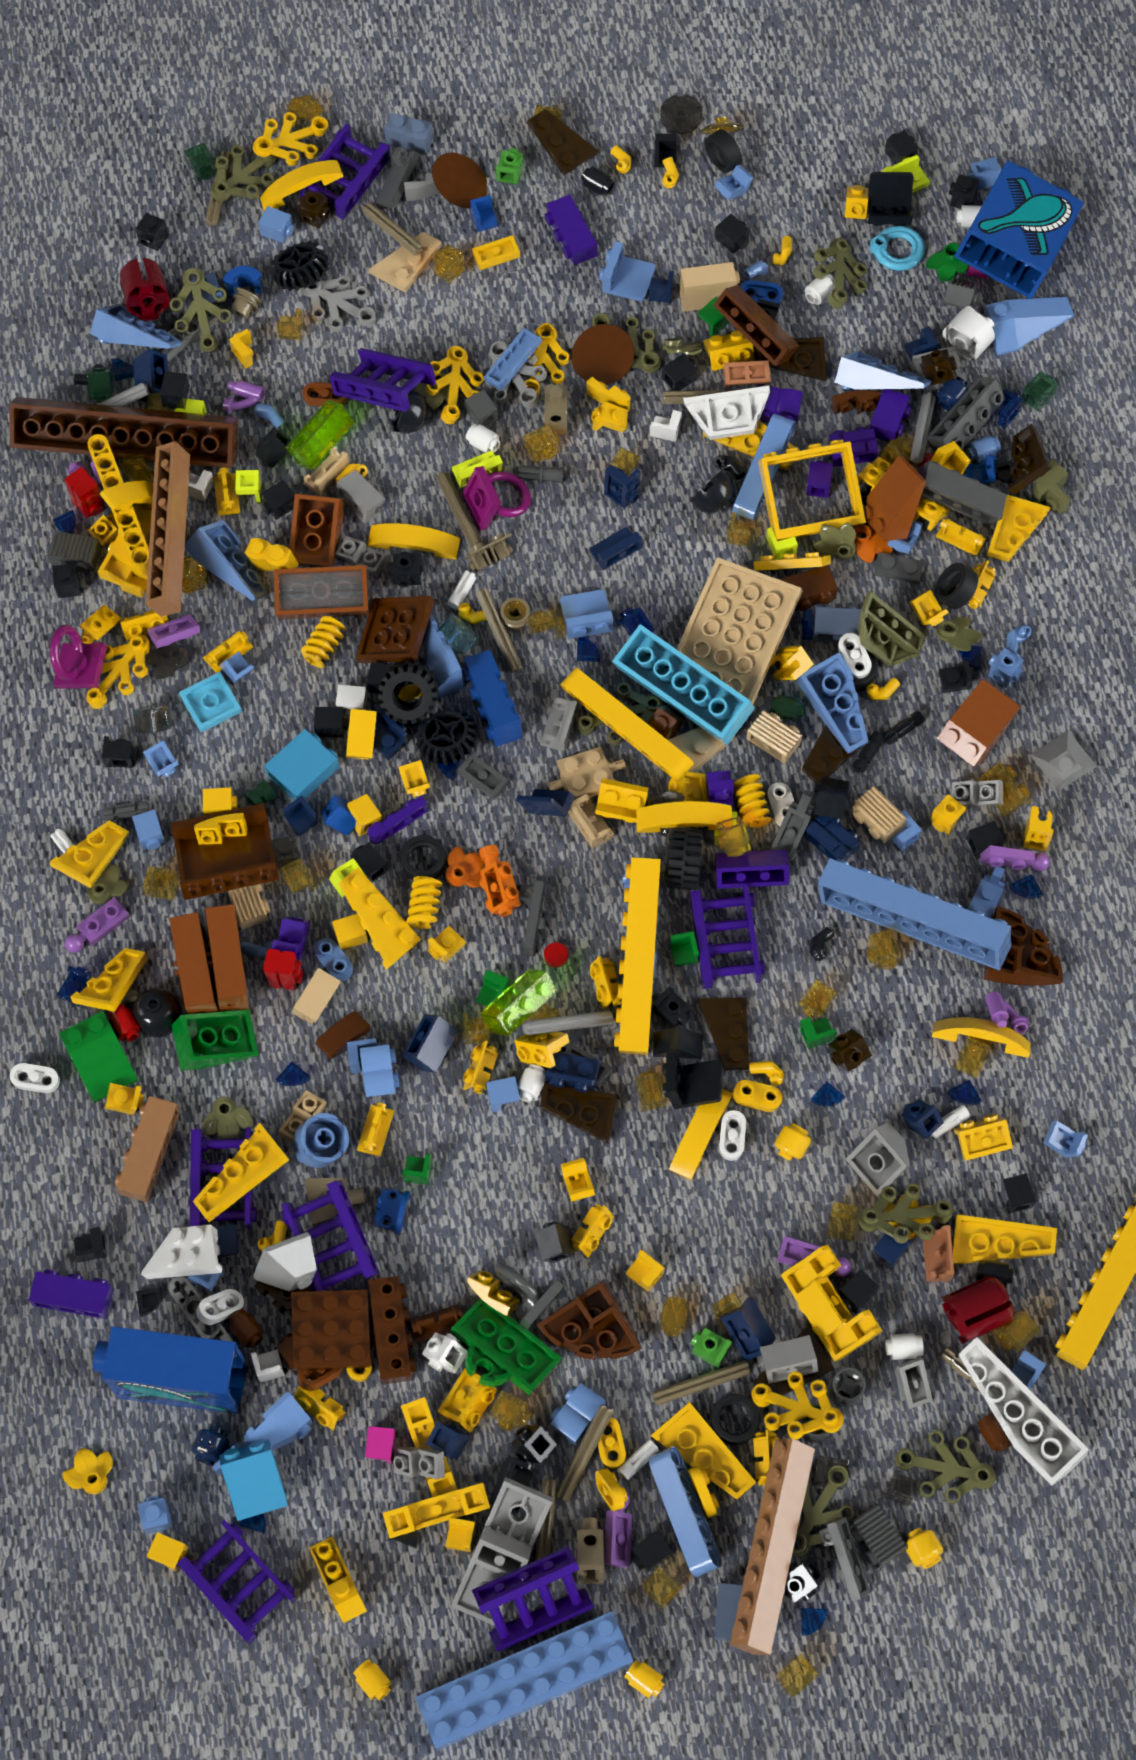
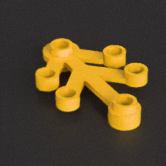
[252,112,328,166]
[524,323,569,396]
[425,346,484,425]
[86,635,150,709]
[751,1371,844,1439]

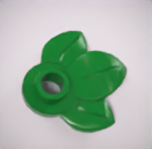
[925,243,969,282]

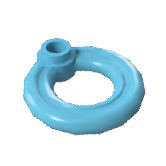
[870,225,926,271]

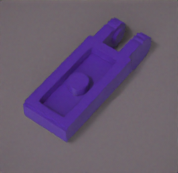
[367,796,428,845]

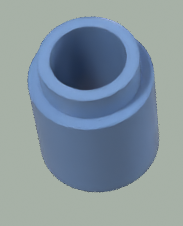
[965,436,1001,464]

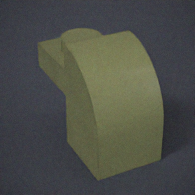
[1033,458,1071,514]

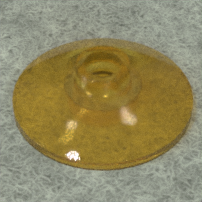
[701,116,744,134]

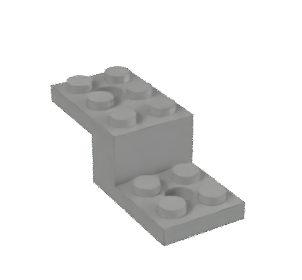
[451,1477,554,1626]

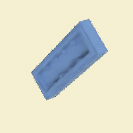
[483,328,542,391]

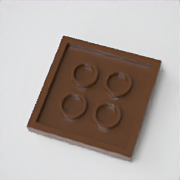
[355,596,434,663]
[290,1290,371,1370]

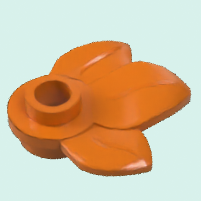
[854,524,893,563]
[445,846,485,888]

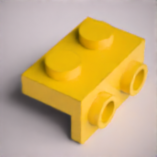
[703,330,755,371]

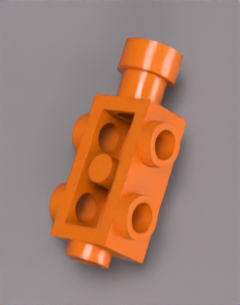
[479,845,521,917]

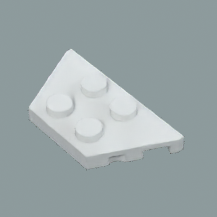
[683,386,770,440]
[141,1225,222,1279]

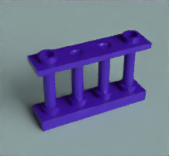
[299,124,391,220]
[329,348,436,412]
[690,885,765,989]
[189,1127,257,1230]
[281,1180,380,1291]
[177,1519,296,1645]
[472,1546,594,1652]

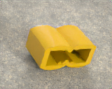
[245,538,299,571]

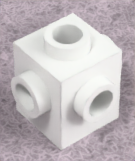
[422,1332,467,1374]

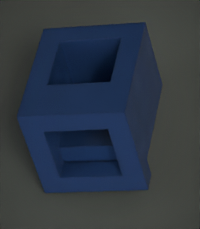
[901,1099,944,1139]

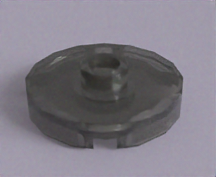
[660,95,703,134]

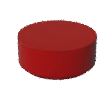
[544,942,568,968]

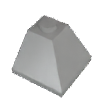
[1030,731,1097,791]
[845,1122,910,1197]
[253,1232,317,1292]

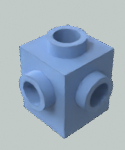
[988,648,1024,688]

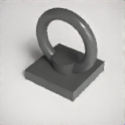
[494,1263,564,1330]

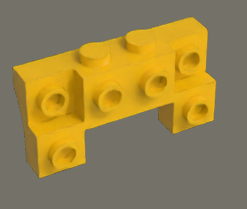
[857,456,952,531]
[98,503,152,598]
[781,1245,883,1362]

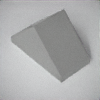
[894,1357,933,1409]

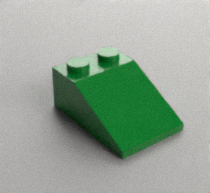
[172,1009,259,1071]
[59,1011,139,1103]

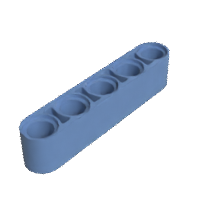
[732,414,796,521]
[649,1446,722,1577]

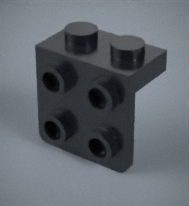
[867,172,914,226]
[663,1051,722,1110]

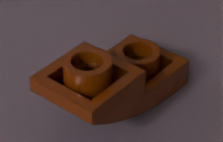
[831,390,880,414]
[315,1011,370,1059]

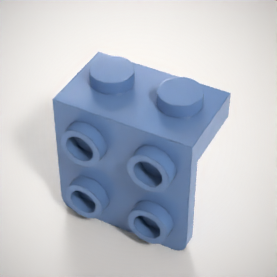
[599,241,655,302]
[560,590,613,639]

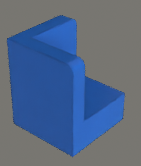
[470,195,498,232]
[321,794,356,835]

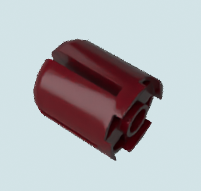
[120,258,170,321]
[941,1276,1014,1344]

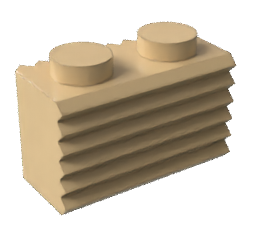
[747,710,802,764]
[853,787,906,843]
[227,884,271,930]

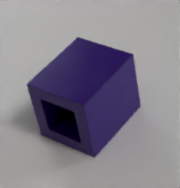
[806,461,833,498]

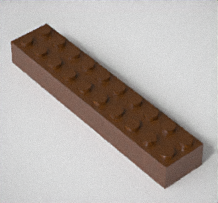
[9,397,238,468]

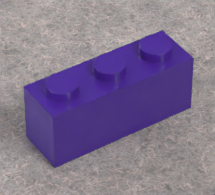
[544,194,597,266]
[715,850,789,889]
[28,1269,113,1319]

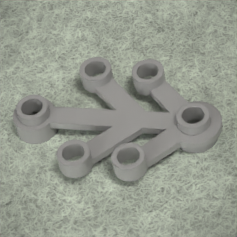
[302,276,376,332]
[485,341,547,409]

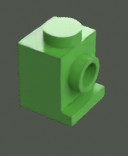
[496,148,524,185]
[690,1328,732,1369]

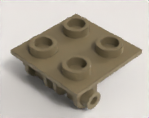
[464,532,513,571]

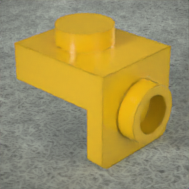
[845,185,869,219]
[591,402,628,432]
[909,590,949,627]
[398,760,430,797]
[930,795,966,835]
[561,1158,595,1202]

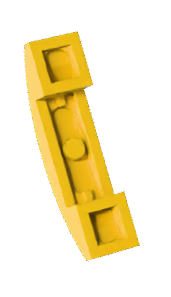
[260,160,344,211]
[100,481,154,510]
[367,523,461,560]
[636,801,733,833]
[932,1017,1031,1058]
[669,1089,733,1180]
[401,1397,457,1497]
[383,1482,490,1538]

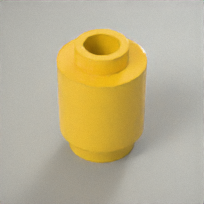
[353,1659,392,1701]
[624,1660,665,1699]

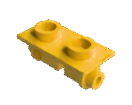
[214,468,241,516]
[936,518,987,557]
[969,560,996,609]
[79,605,122,644]
[120,610,169,641]
[203,631,253,673]
[590,956,622,1010]
[463,1041,498,1094]
[357,1102,394,1157]
[571,1204,614,1258]
[294,1386,346,1431]
[753,1430,779,1486]

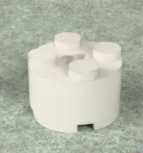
[943,306,995,360]

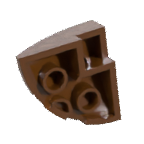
[984,906,1063,986]
[537,1279,642,1360]

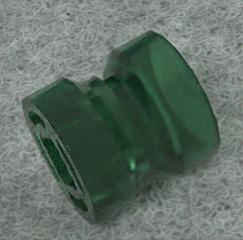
[244,779,277,806]

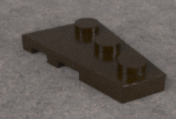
[527,109,599,176]
[757,337,827,381]
[1009,424,1051,495]
[802,725,869,784]
[697,997,749,1070]
[540,1083,617,1144]
[754,1324,834,1396]

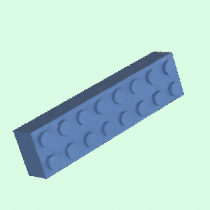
[818,858,1011,971]
[415,1611,634,1751]

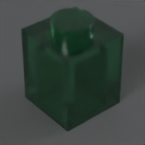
[185,143,217,182]
[87,367,114,403]
[1021,371,1058,412]

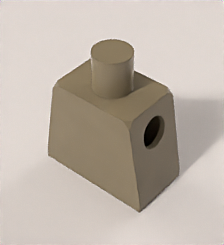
[545,385,568,435]
[305,1178,365,1228]
[577,1518,604,1584]

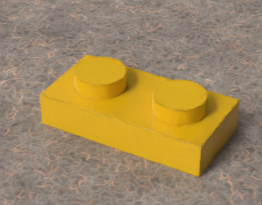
[472,235,521,270]

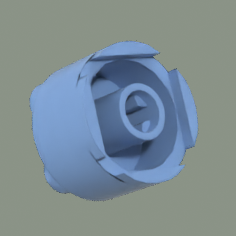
[293,1113,349,1168]

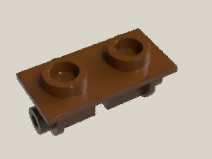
[410,1305,462,1343]

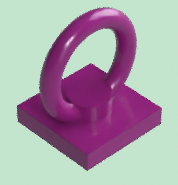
[462,466,531,531]
[50,625,107,689]

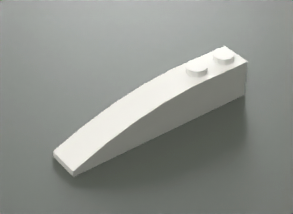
[958,1337,1089,1486]

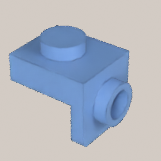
[714,164,753,200]
[887,520,923,554]
[142,740,179,778]
[1043,1121,1088,1158]

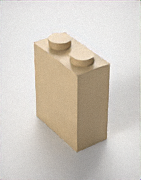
[679,262,740,312]

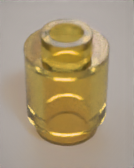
[659,1297,688,1337]

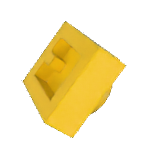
[229,329,254,369]
[427,926,466,963]
[104,1083,144,1115]

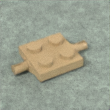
[547,747,626,801]

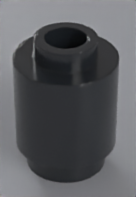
[581,166,615,196]
[976,1260,1014,1288]

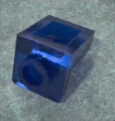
[997,388,1023,429]
[616,607,655,637]
[57,966,91,1007]

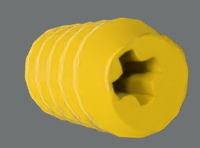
[301,616,346,669]
[733,774,771,828]
[406,876,442,929]

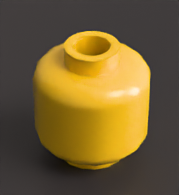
[774,1123,811,1162]
[905,1528,943,1569]

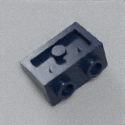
[604,465,641,509]
[372,704,409,760]
[545,1052,601,1092]

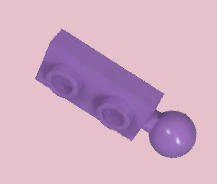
[980,845,1050,871]
[65,898,130,953]
[777,1236,851,1277]
[604,1492,632,1568]

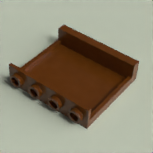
[170,803,279,900]

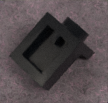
[938,660,975,693]

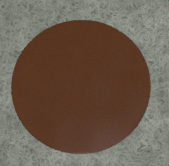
[432,153,487,208]
[571,324,634,385]

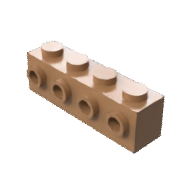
[115,1096,180,1203]

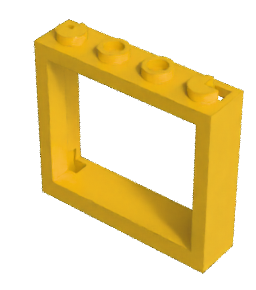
[758,440,866,541]

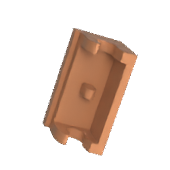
[723,360,770,388]
[923,1225,954,1282]

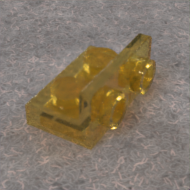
[978,762,1032,817]

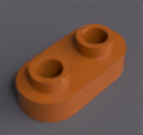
[303,382,348,408]
[297,1369,343,1391]

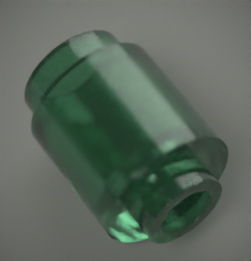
[770,695,805,721]

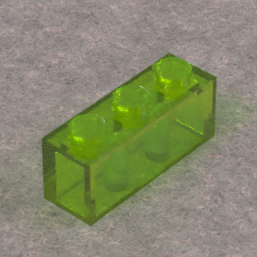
[286,400,354,470]
[480,968,557,1036]

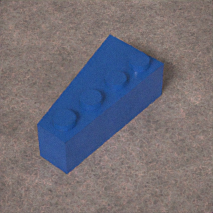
[462,650,522,747]

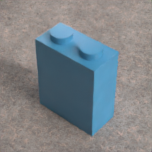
[264,729,339,800]
[219,1440,288,1521]

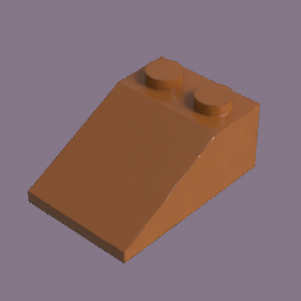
[863,456,926,541]
[289,494,345,567]
[937,679,1021,766]

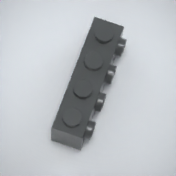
[927,376,1006,452]
[917,461,1007,526]

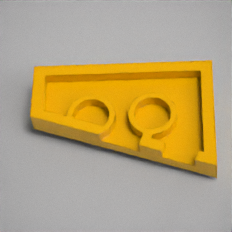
[987,495,1051,562]
[754,552,831,571]
[50,820,129,888]
[70,948,148,1012]

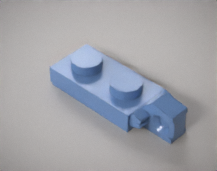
[967,867,1005,918]

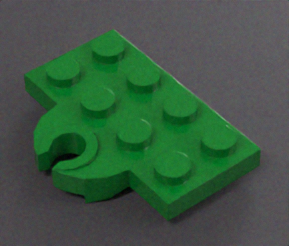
[451,1298,562,1396]

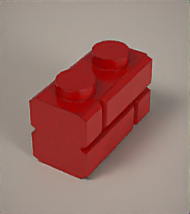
[64,467,104,518]
[263,949,304,990]

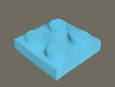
[178,672,242,733]

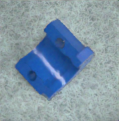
[223,266,262,297]
[963,455,997,485]
[374,1188,411,1234]

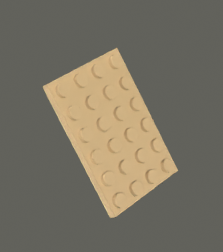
[677,557,803,704]

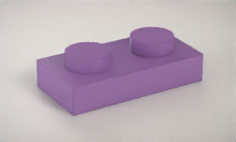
[148,614,200,648]

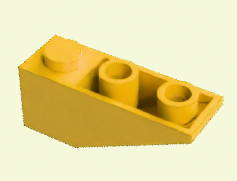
[309,1536,367,1623]

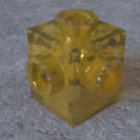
[433,244,465,284]
[182,556,206,594]

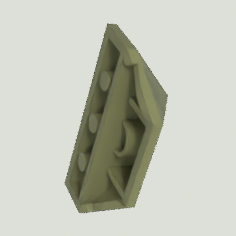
[857,591,925,666]

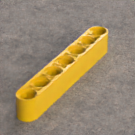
[88,434,149,576]
[560,667,694,782]

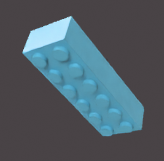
[612,624,755,745]

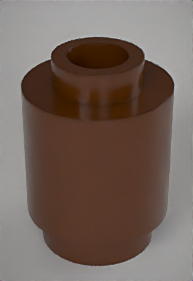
[228,1309,264,1348]
[977,1412,1012,1453]

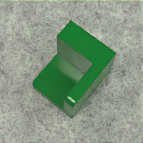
[698,297,730,336]
[669,931,699,968]
[476,969,509,1011]
[799,1017,837,1049]
[402,1153,432,1185]

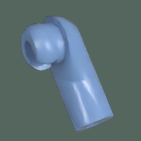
[254,403,285,428]
[1006,625,1032,653]

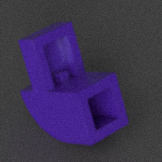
[706,771,734,808]
[272,916,311,961]

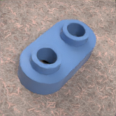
[314,938,353,981]

